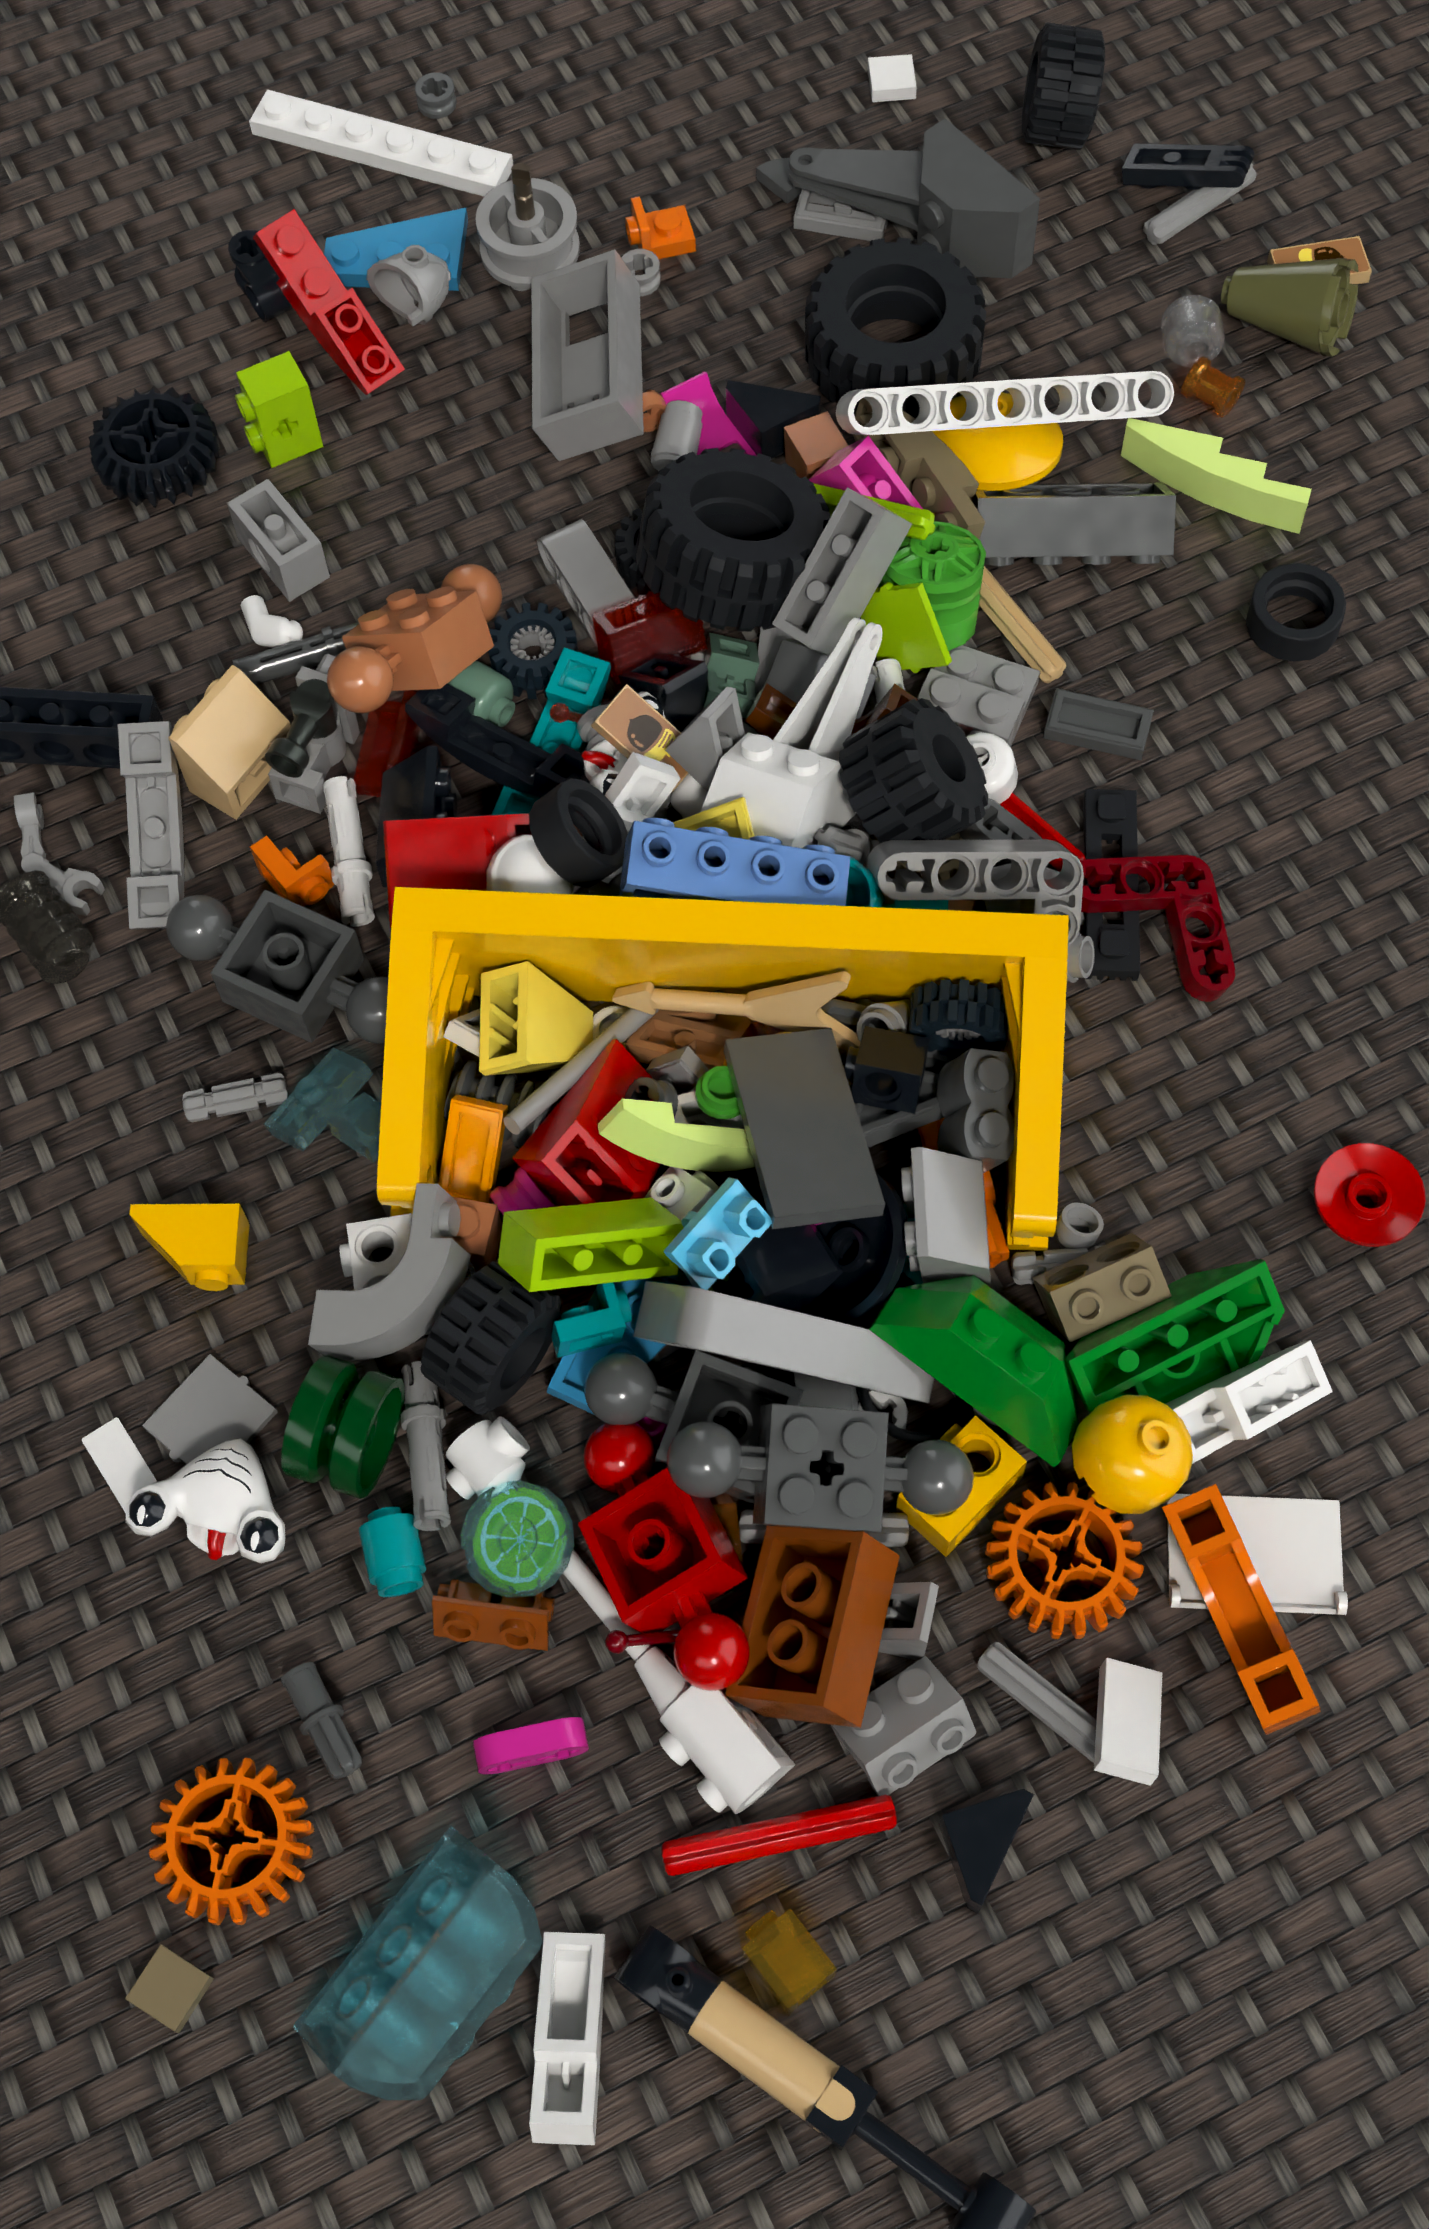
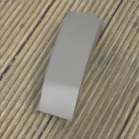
[308,1183,471,1360]

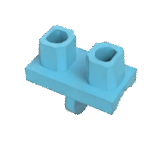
[663,1177,772,1290]

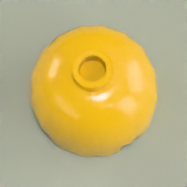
[1072,1395,1193,1514]

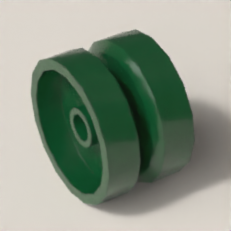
[281,1355,405,1499]

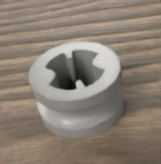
[621,249,661,296]

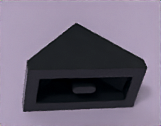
[726,380,821,459]
[618,652,708,727]
[939,1789,1034,1914]

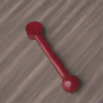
[605,1630,680,1654]

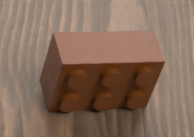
[725,1525,900,1728]

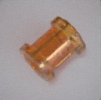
[1181,356,1245,418]

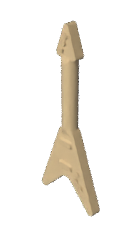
[612,971,861,1051]

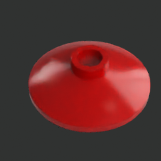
[1314,1143,1426,1247]

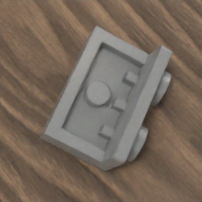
[831,1656,976,1796]

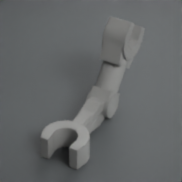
[14,792,105,916]

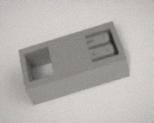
[531,249,644,461]

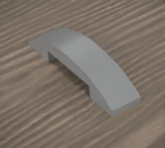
[118,721,184,930]

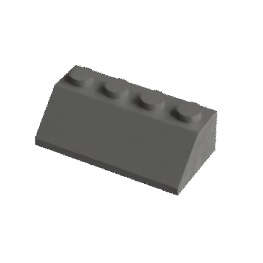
[972,482,1176,566]

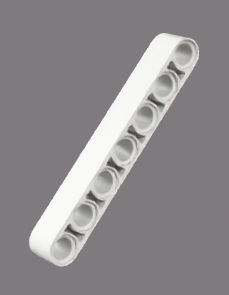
[836,371,1174,435]

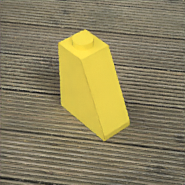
[479,961,593,1076]

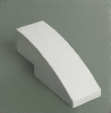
[529,1932,605,2145]

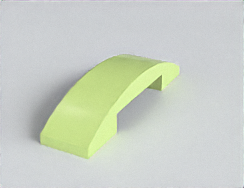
[598,1098,755,1172]

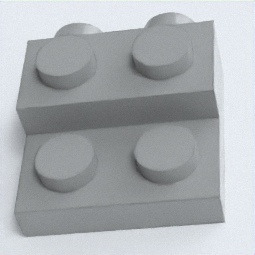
[917,645,1040,748]

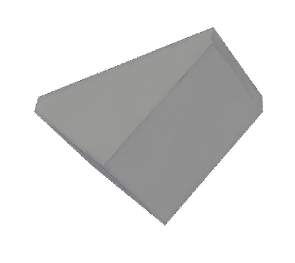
[665,687,745,792]
[878,1582,939,1661]

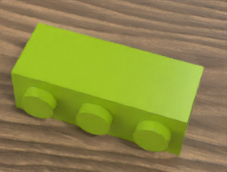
[498,1197,684,1292]

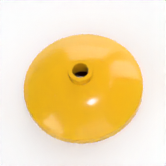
[932,392,1063,491]

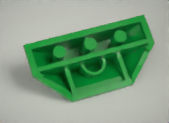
[1065,1259,1285,1412]
[869,1275,1079,1467]

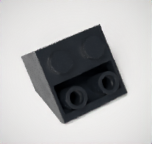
[376,746,457,887]
[708,1196,844,1313]

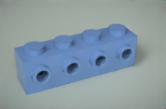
[619,818,851,906]

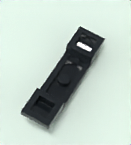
[405,684,590,798]

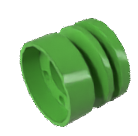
[878,521,986,651]

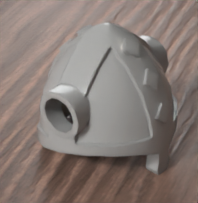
[367,245,451,327]

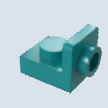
[551,1282,632,1358]

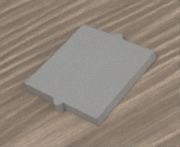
[142,1354,278,1464]

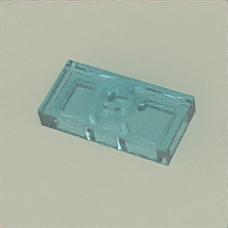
[263,1048,373,1151]

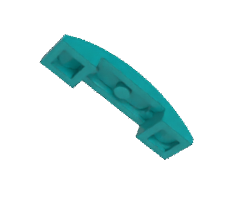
[492,647,611,815]

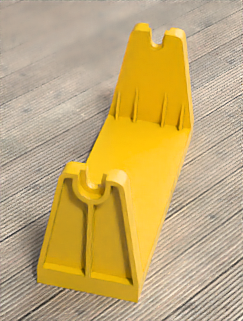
[377,887,1069,1251]

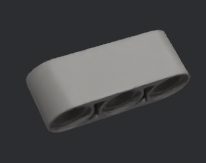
[537,519,645,650]

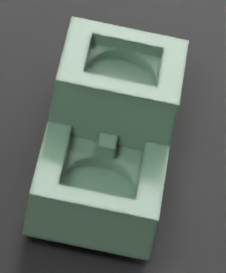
[704,632,760,718]

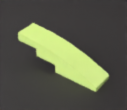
[1121,418,1311,534]

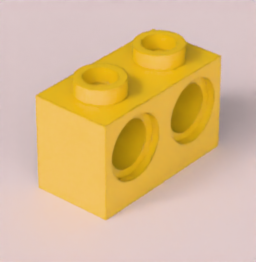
[896,1415,1027,1557]

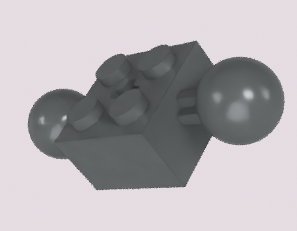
[166,890,388,1044]
[584,1350,831,1504]
[667,1404,974,1532]

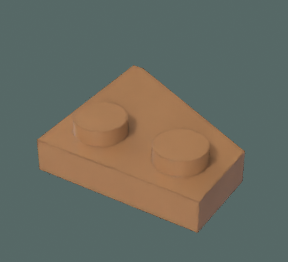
[625,1010,762,1070]

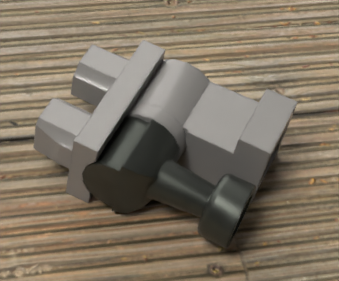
[265,654,360,814]

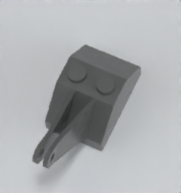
[789,118,1040,279]

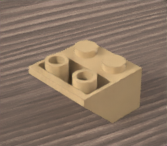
[168,665,291,820]

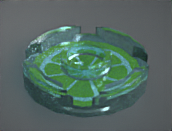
[461,1480,574,1598]

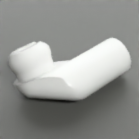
[240,595,303,648]

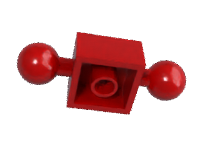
[578,1423,750,1691]

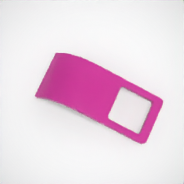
[661,372,757,456]

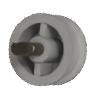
[475,163,580,291]

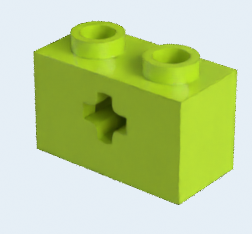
[235,351,323,468]

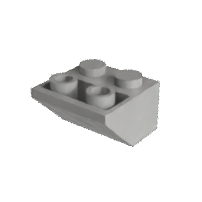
[901,1147,991,1285]

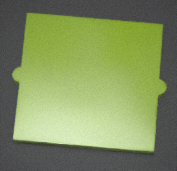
[861,582,952,673]

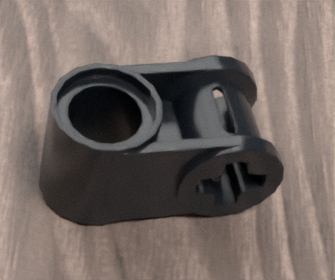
[228,230,293,323]

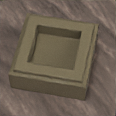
[125,1944,214,2034]

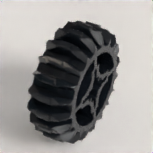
[89,385,220,508]

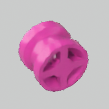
[489,1167,558,1215]

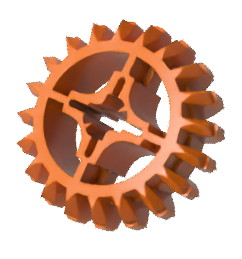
[985,1482,1144,1639]
[149,1758,314,1925]

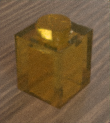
[742,1909,837,2015]

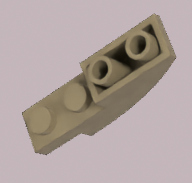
[853,398,985,539]

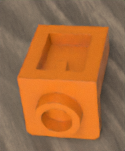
[625,196,696,259]
[250,835,334,907]

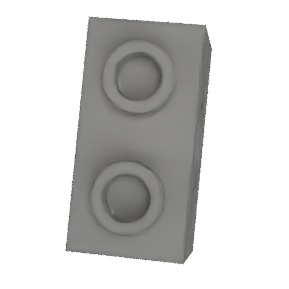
[227,479,330,602]

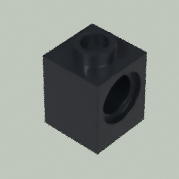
[844,1026,930,1115]

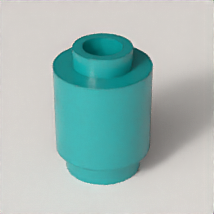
[358,1507,426,1597]

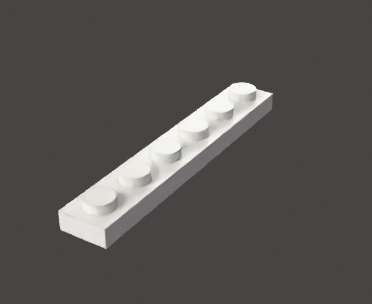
[249,90,513,197]

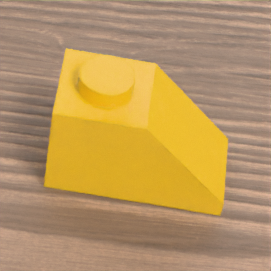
[129,1204,250,1291]

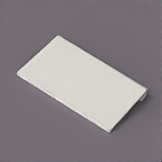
[1167,1494,1348,1615]

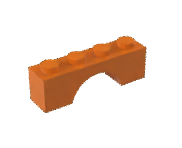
[1162,1484,1321,1735]

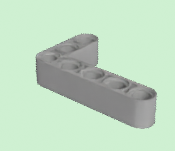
[633,1281,935,1403]

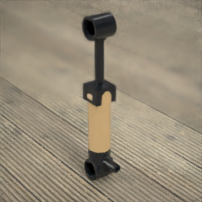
[613,1925,1036,2229]

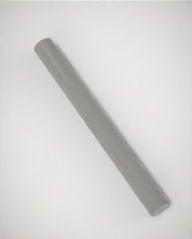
[503,1008,659,1135]

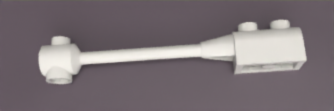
[446,1416,795,1814]

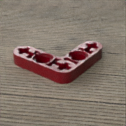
[1080,855,1235,1002]

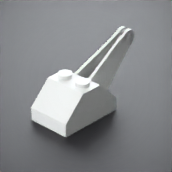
[700,618,883,849]

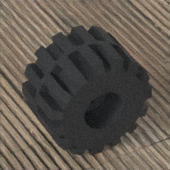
[839,698,988,844]

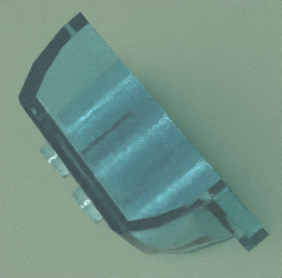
[293,1826,543,2100]

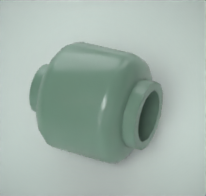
[447,661,515,728]

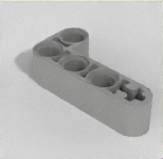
[867,839,1084,946]

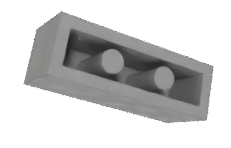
[772,487,912,656]

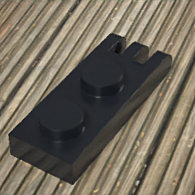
[1122,143,1255,190]

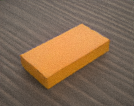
[438,1094,508,1204]

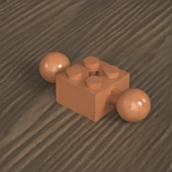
[327,564,502,713]

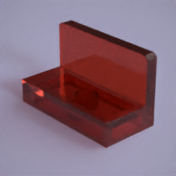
[354,690,421,797]

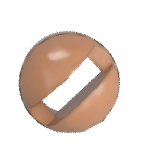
[643,389,666,432]

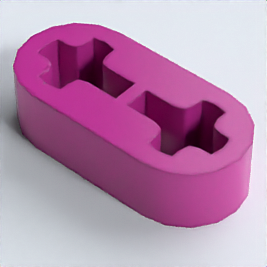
[473,1717,589,1774]

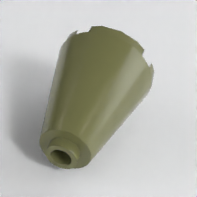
[1221,258,1359,357]

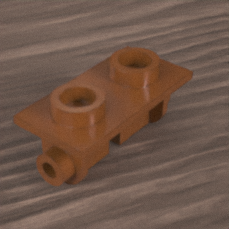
[432,1579,555,1651]

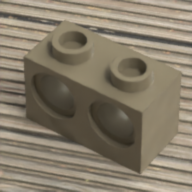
[1032,1233,1172,1342]

